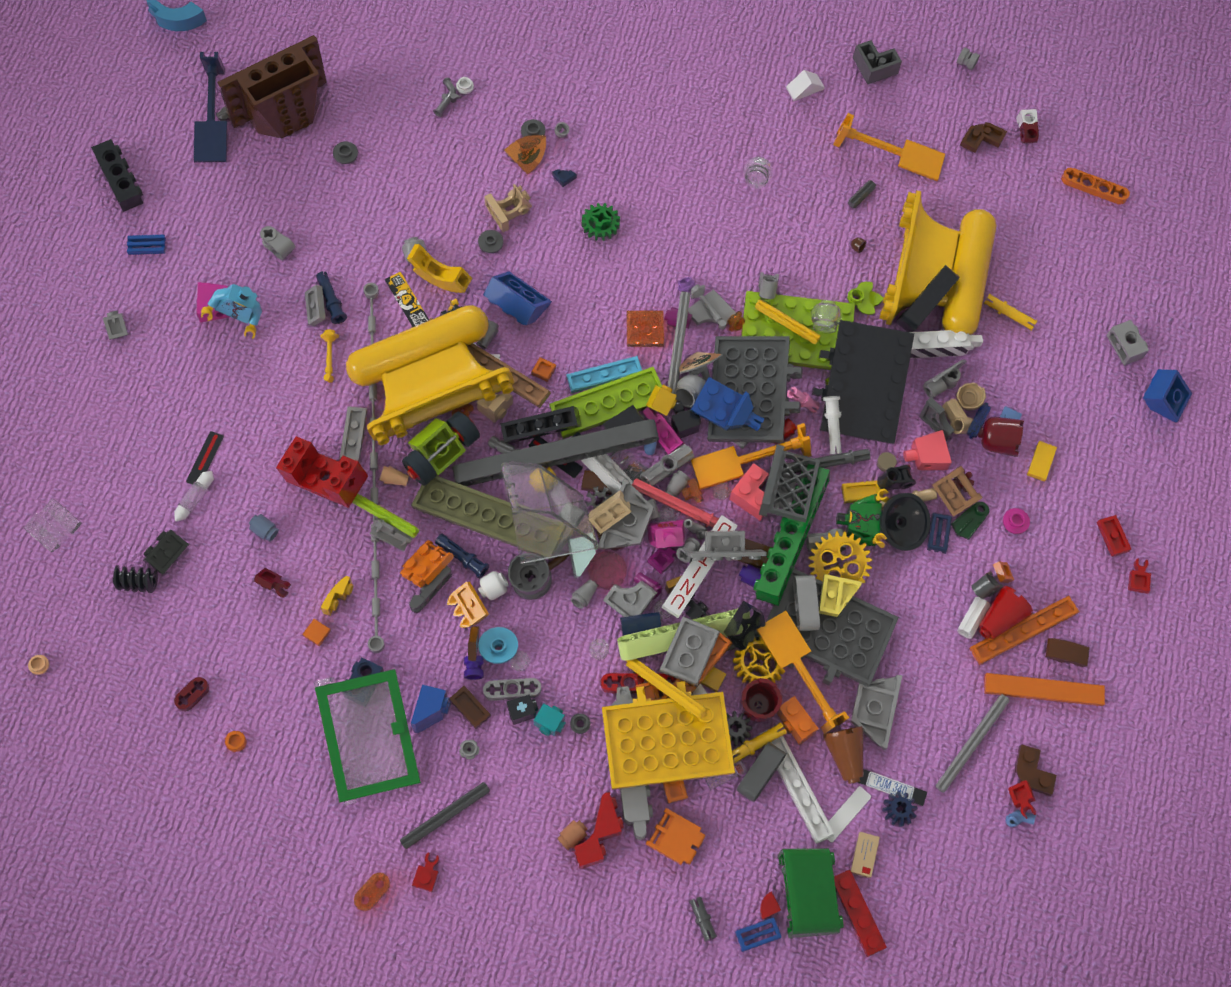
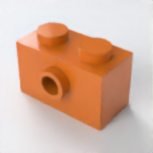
[776,696,819,745]

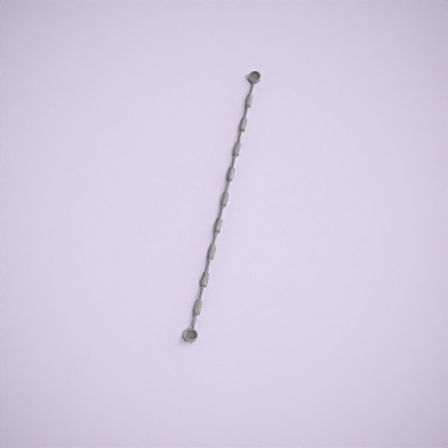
[363,283,385,653]

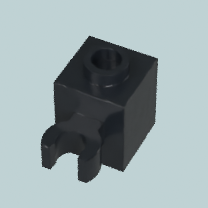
[671,401,701,438]

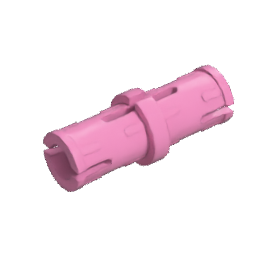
[787,387,820,413]

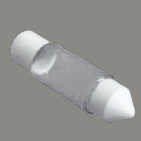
[174,471,214,522]

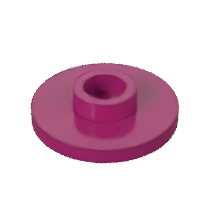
[1003,508,1030,534]

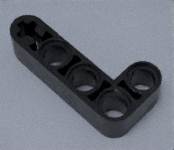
[896,265,959,332]

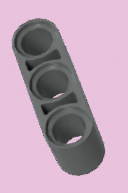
[736,742,787,802]

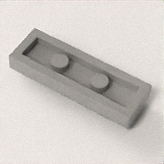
[339,407,367,462]

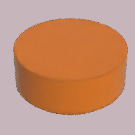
[225,731,247,752]

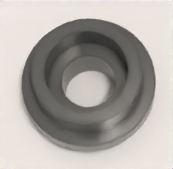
[570,714,590,734]

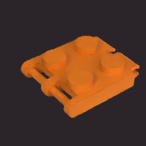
[400,540,454,588]
[646,808,706,865]

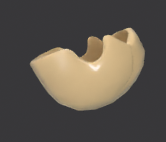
[956,383,986,411]

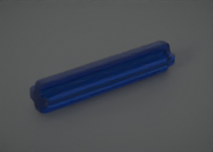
[967,402,991,439]

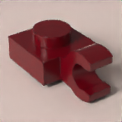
[254,568,291,598]

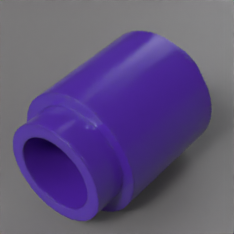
[739,564,761,587]

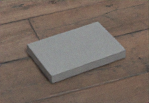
[660,616,720,687]

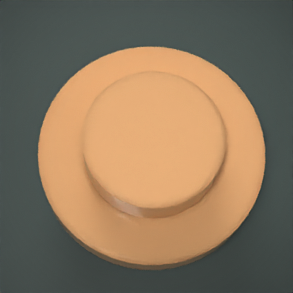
[28,655,49,675]

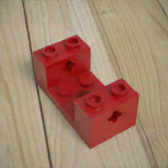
[276,436,368,508]

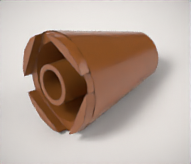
[823,726,864,784]

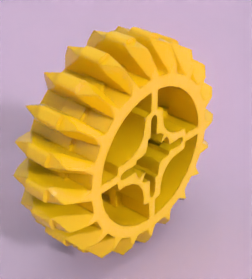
[733,636,785,684]

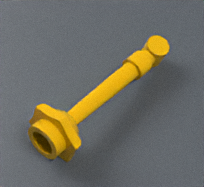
[320,329,339,383]

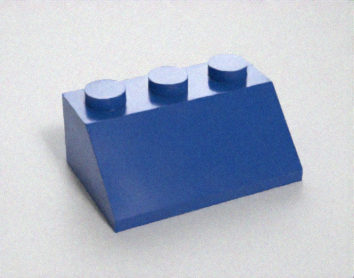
[483,271,552,326]

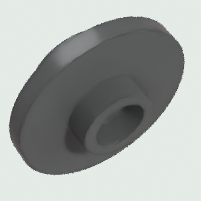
[521,119,545,138]
[333,141,358,164]
[478,230,503,253]

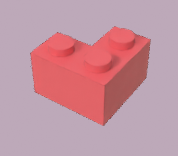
[729,463,769,521]

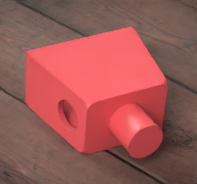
[903,430,952,470]

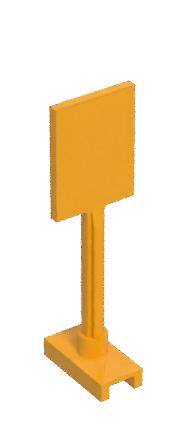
[833,113,945,181]
[691,423,812,490]
[756,611,849,734]

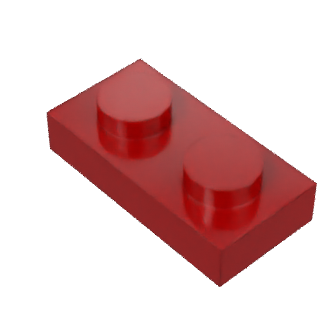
[1096,515,1131,557]

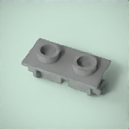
[370,518,412,551]

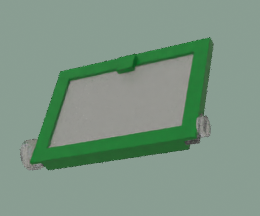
[314,669,421,806]

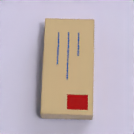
[851,832,880,878]

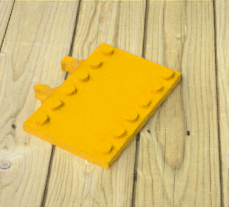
[602,681,735,790]

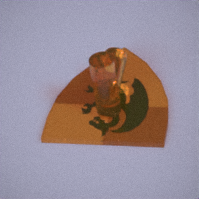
[504,135,546,175]

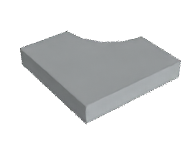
[688,289,738,326]
[603,581,657,617]

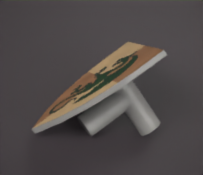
[679,352,723,380]

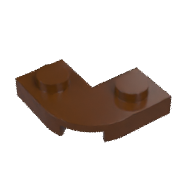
[960,122,1007,153]
[1015,744,1057,796]

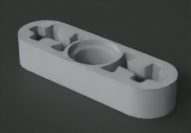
[483,678,541,701]

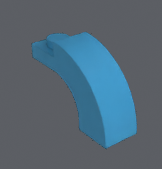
[146,0,207,31]

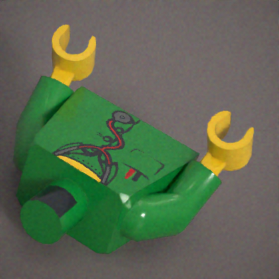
[836,489,890,548]

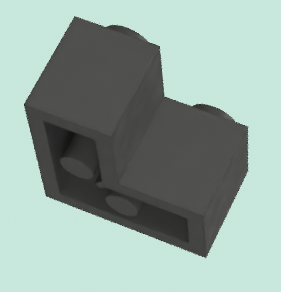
[853,40,902,85]

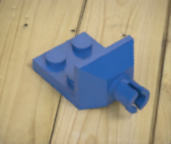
[690,377,765,431]

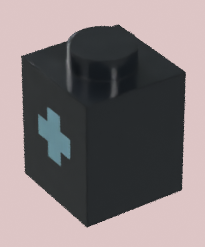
[506,694,538,725]

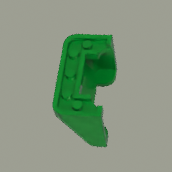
[778,848,844,939]

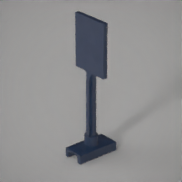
[194,52,227,163]

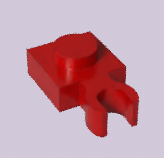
[1128,558,1151,594]
[1008,780,1036,819]
[412,852,439,892]

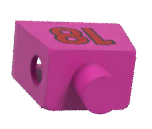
[647,520,685,548]

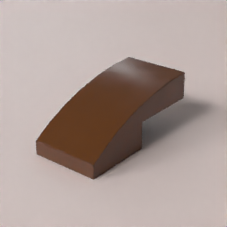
[1045,638,1089,667]

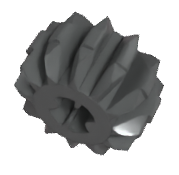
[726,711,752,746]

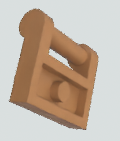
[932,466,983,517]

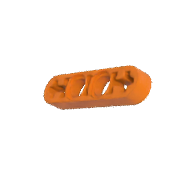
[1061,168,1130,205]

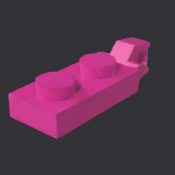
[642,407,685,455]

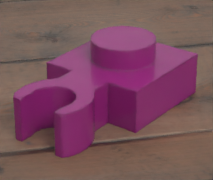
[647,547,677,574]

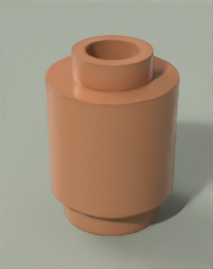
[557,820,587,851]

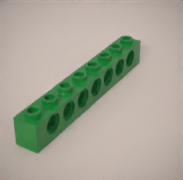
[754,464,830,606]

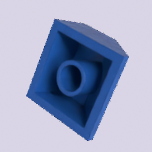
[1143,369,1192,422]
[411,684,451,734]

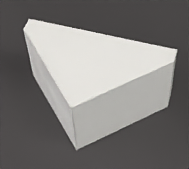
[786,70,825,101]

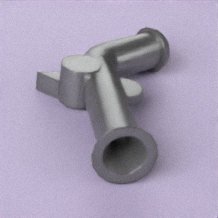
[433,78,461,117]

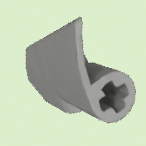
[923,359,967,398]

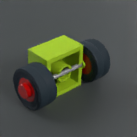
[402,411,480,486]

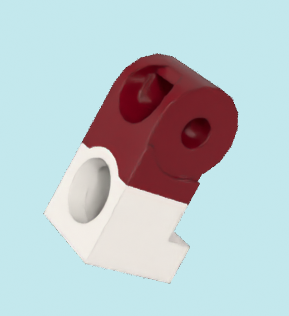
[1016,109,1039,143]

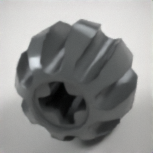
[586,486,613,511]

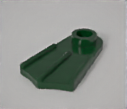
[951,502,989,540]

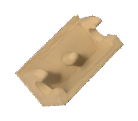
[588,490,631,534]

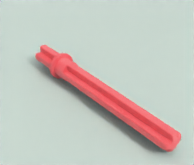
[632,478,719,528]

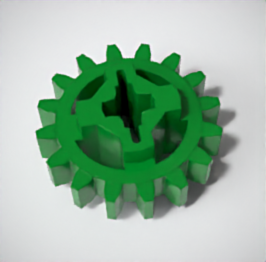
[581,203,620,241]

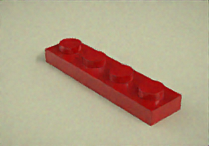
[834,869,887,957]

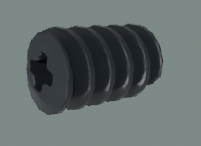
[113,565,158,593]

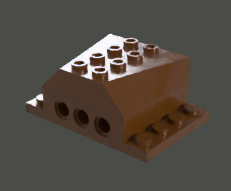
[217,35,327,139]

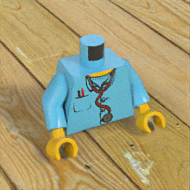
[201,284,262,339]

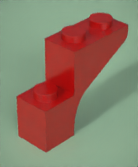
[574,792,624,869]

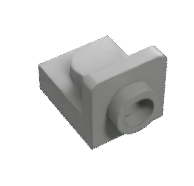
[103,311,129,340]

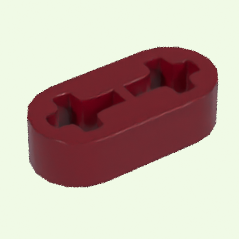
[174,677,209,711]

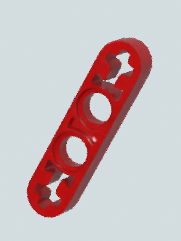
[600,673,676,693]

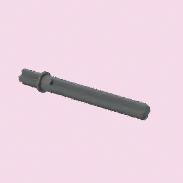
[770,449,871,473]

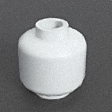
[478,571,509,600]

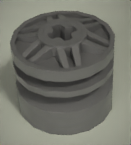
[508,552,552,600]

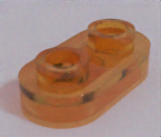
[354,873,390,911]

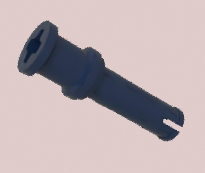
[316,271,347,324]
[435,533,490,579]

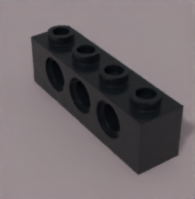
[91,139,143,212]
[500,406,582,444]

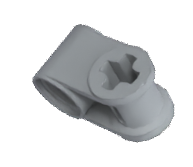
[260,226,296,260]
[758,272,779,299]

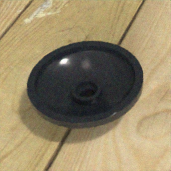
[880,493,931,551]

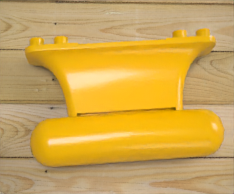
[879,190,997,335]
[346,305,514,445]

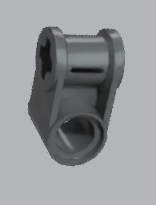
[971,571,1004,599]

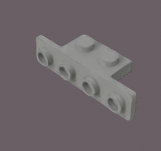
[686,530,767,561]

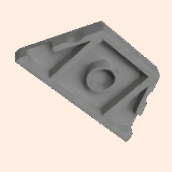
[598,479,655,549]
[851,675,902,750]

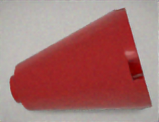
[979,586,1033,639]

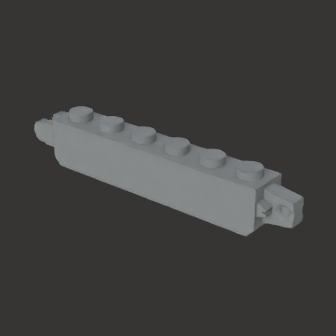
[611,686,653,841]

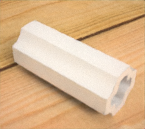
[957,597,990,639]

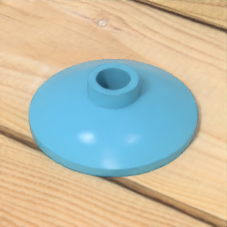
[478,627,518,664]

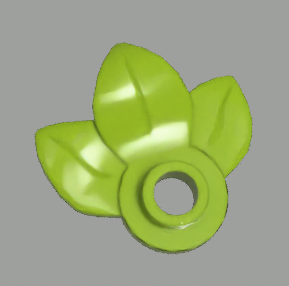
[847,282,883,315]

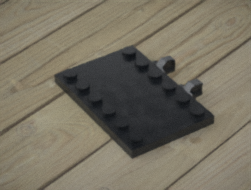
[812,320,915,444]

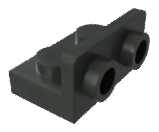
[143,529,189,575]

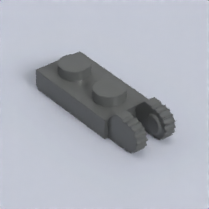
[409,566,452,613]

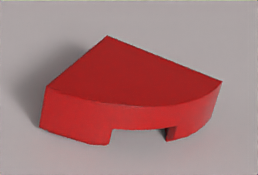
[760,891,781,920]

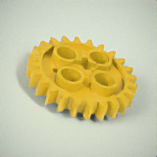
[808,531,872,583]

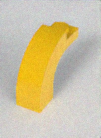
[407,244,472,293]

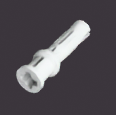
[823,396,842,454]

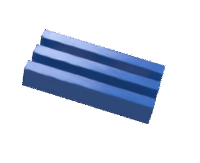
[127,235,166,255]
[735,917,782,952]

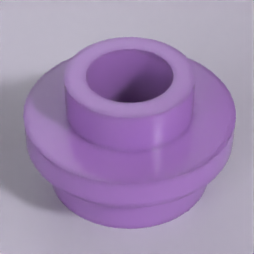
[677,277,695,292]

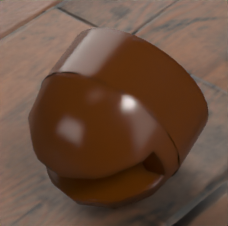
[851,237,867,253]

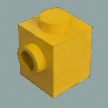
[646,385,677,416]

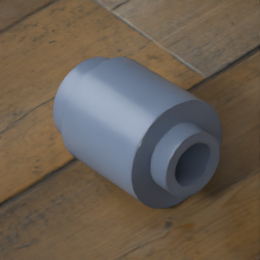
[249,514,279,542]

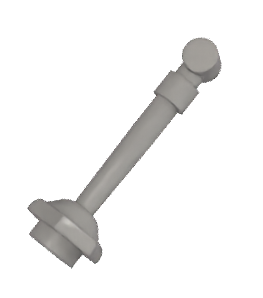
[690,284,726,330]

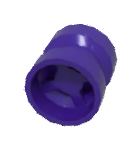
[464,655,484,680]

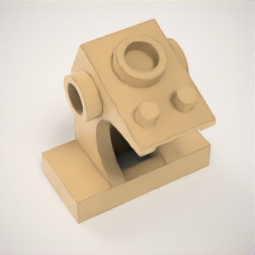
[484,184,532,232]

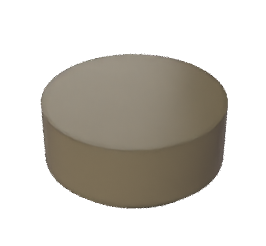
[877,452,897,472]

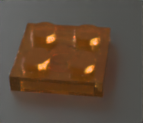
[626,310,664,347]

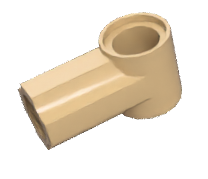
[942,399,976,434]

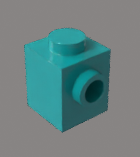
[533,703,566,737]

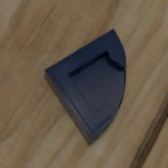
[552,169,577,187]

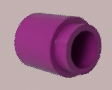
[664,307,692,329]

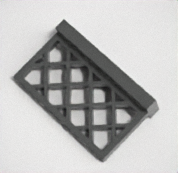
[759,444,820,523]

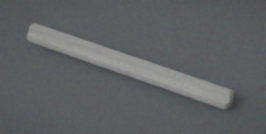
[668,292,690,399]
[936,694,1010,792]

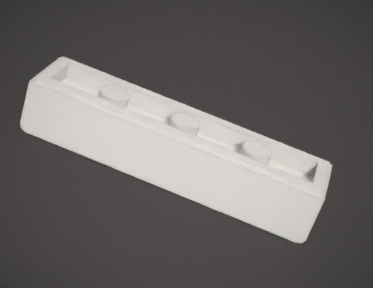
[581,454,633,495]

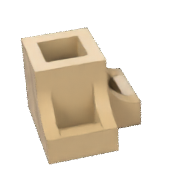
[477,393,513,423]

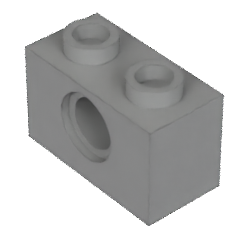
[1106,320,1149,366]

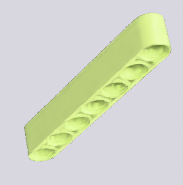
[617,609,751,660]

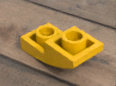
[321,576,353,616]

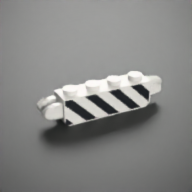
[910,330,983,358]

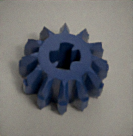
[882,791,918,827]

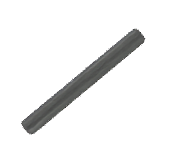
[400,782,490,849]

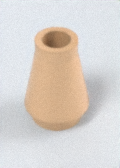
[380,466,409,486]

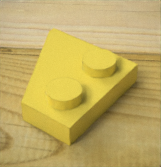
[819,574,862,617]

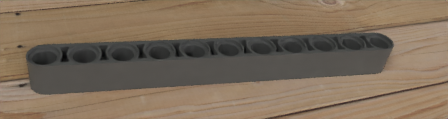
[452,419,659,487]

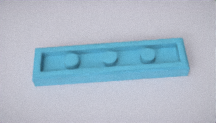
[566,356,642,393]

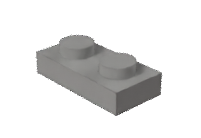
[305,285,326,326]

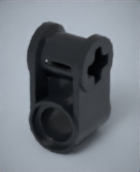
[877,465,916,491]

